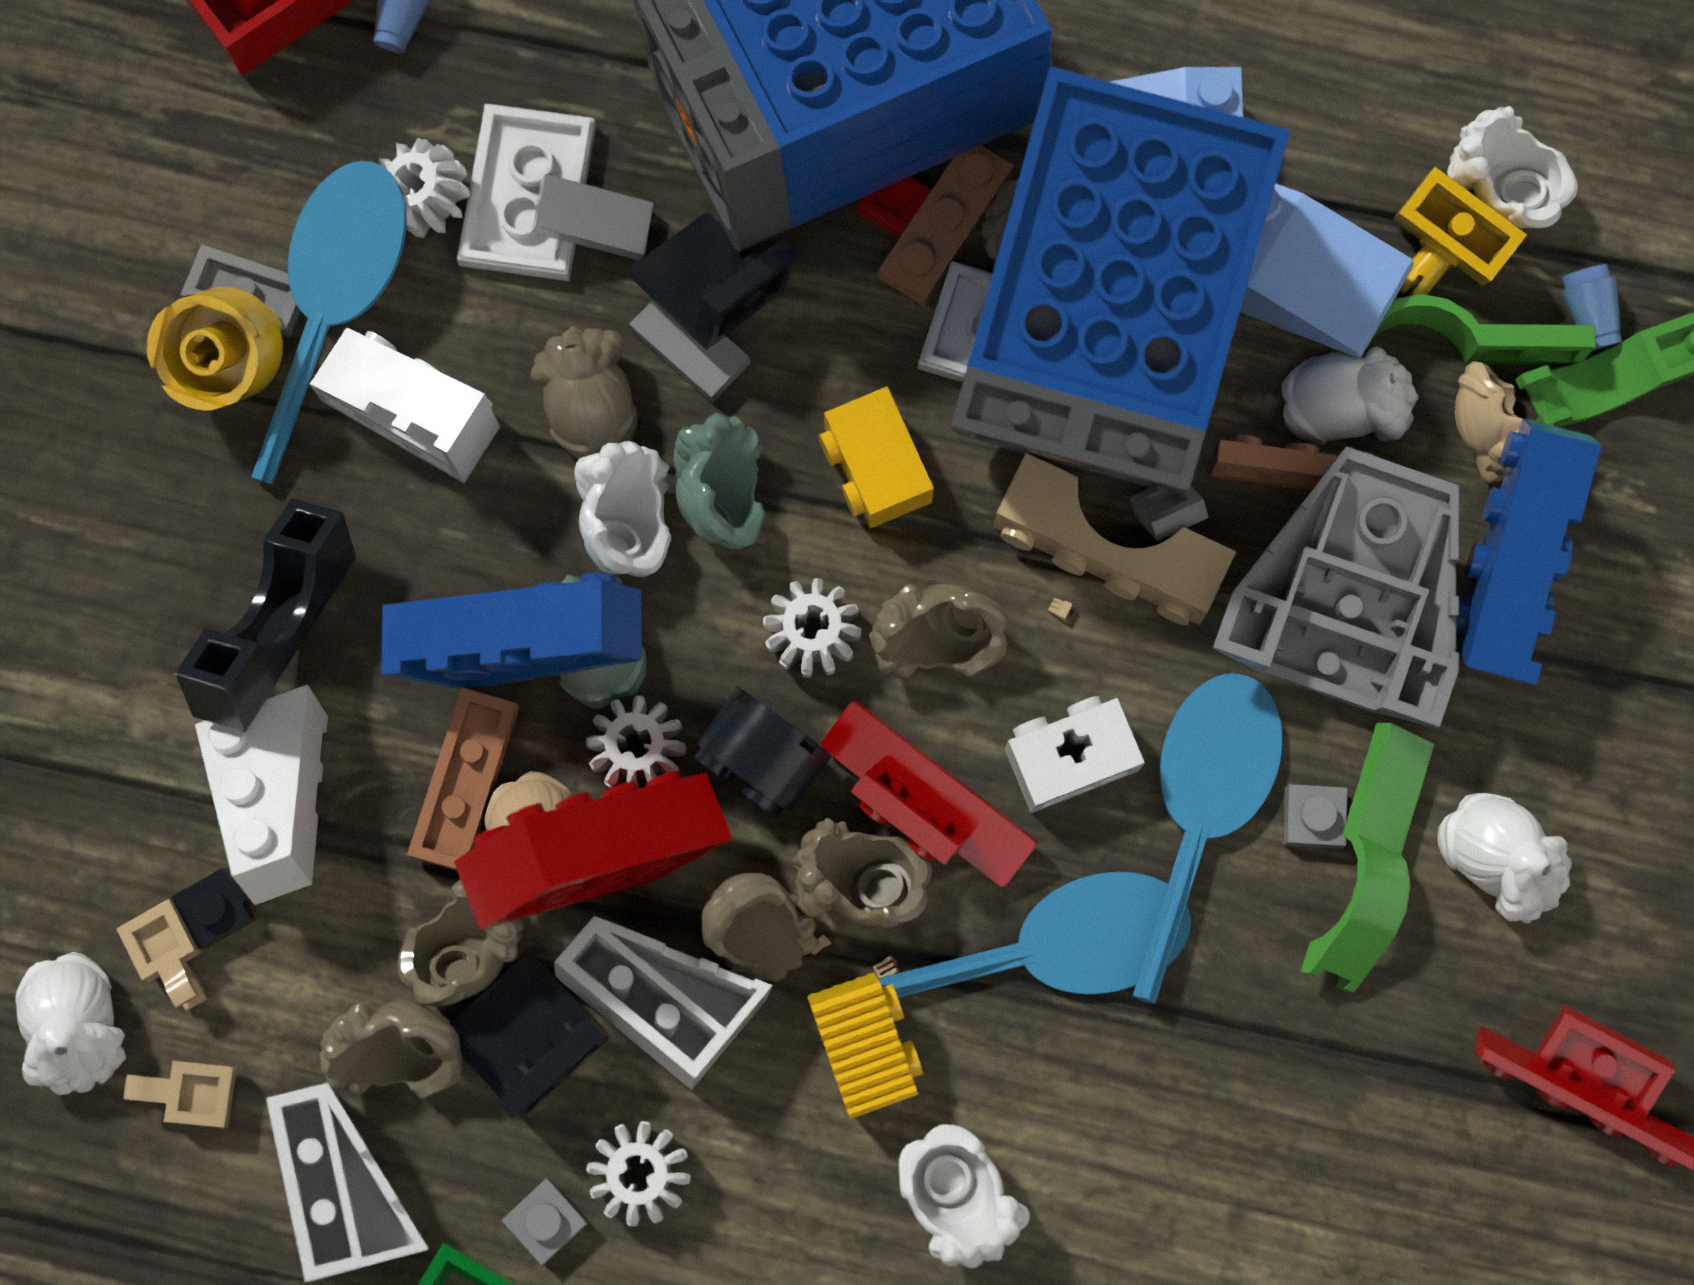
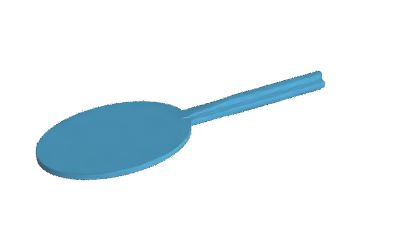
[251,161,407,485]
[1133,673,1282,1004]
[878,872,1191,998]

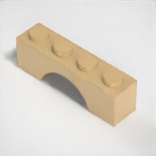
[993,453,1236,625]

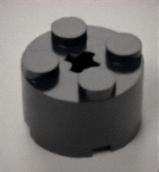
[694,686,833,816]

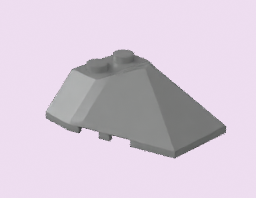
[1212,446,1459,728]

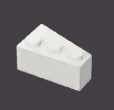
[310,328,500,483]
[195,684,328,905]
[555,916,773,1090]
[266,1083,429,1282]

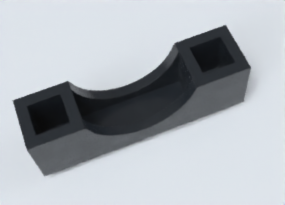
[175,498,356,732]

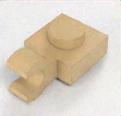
[116,899,208,1011]
[123,1061,237,1128]

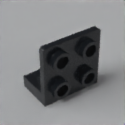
[629,213,798,350]
[449,953,610,1121]

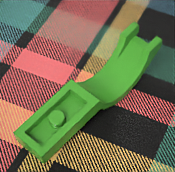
[1327,294,1596,365]
[1515,312,1694,427]
[1301,723,1434,993]

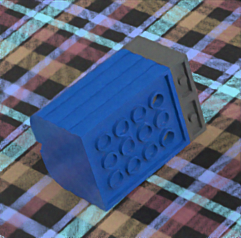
[633,0,1052,252]
[951,66,1290,494]

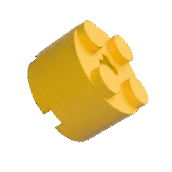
[147,287,283,410]

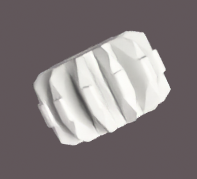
[379,138,471,238]
[763,578,861,678]
[586,696,687,789]
[587,1121,691,1226]

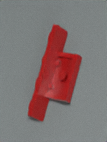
[821,701,1037,887]
[1475,1005,1694,1171]

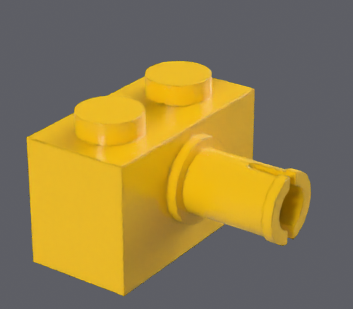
[1393,167,1527,296]

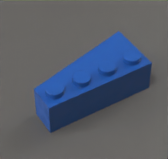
[1456,418,1602,685]
[381,573,642,690]

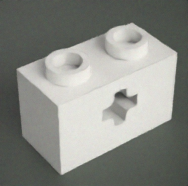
[1005,696,1145,813]

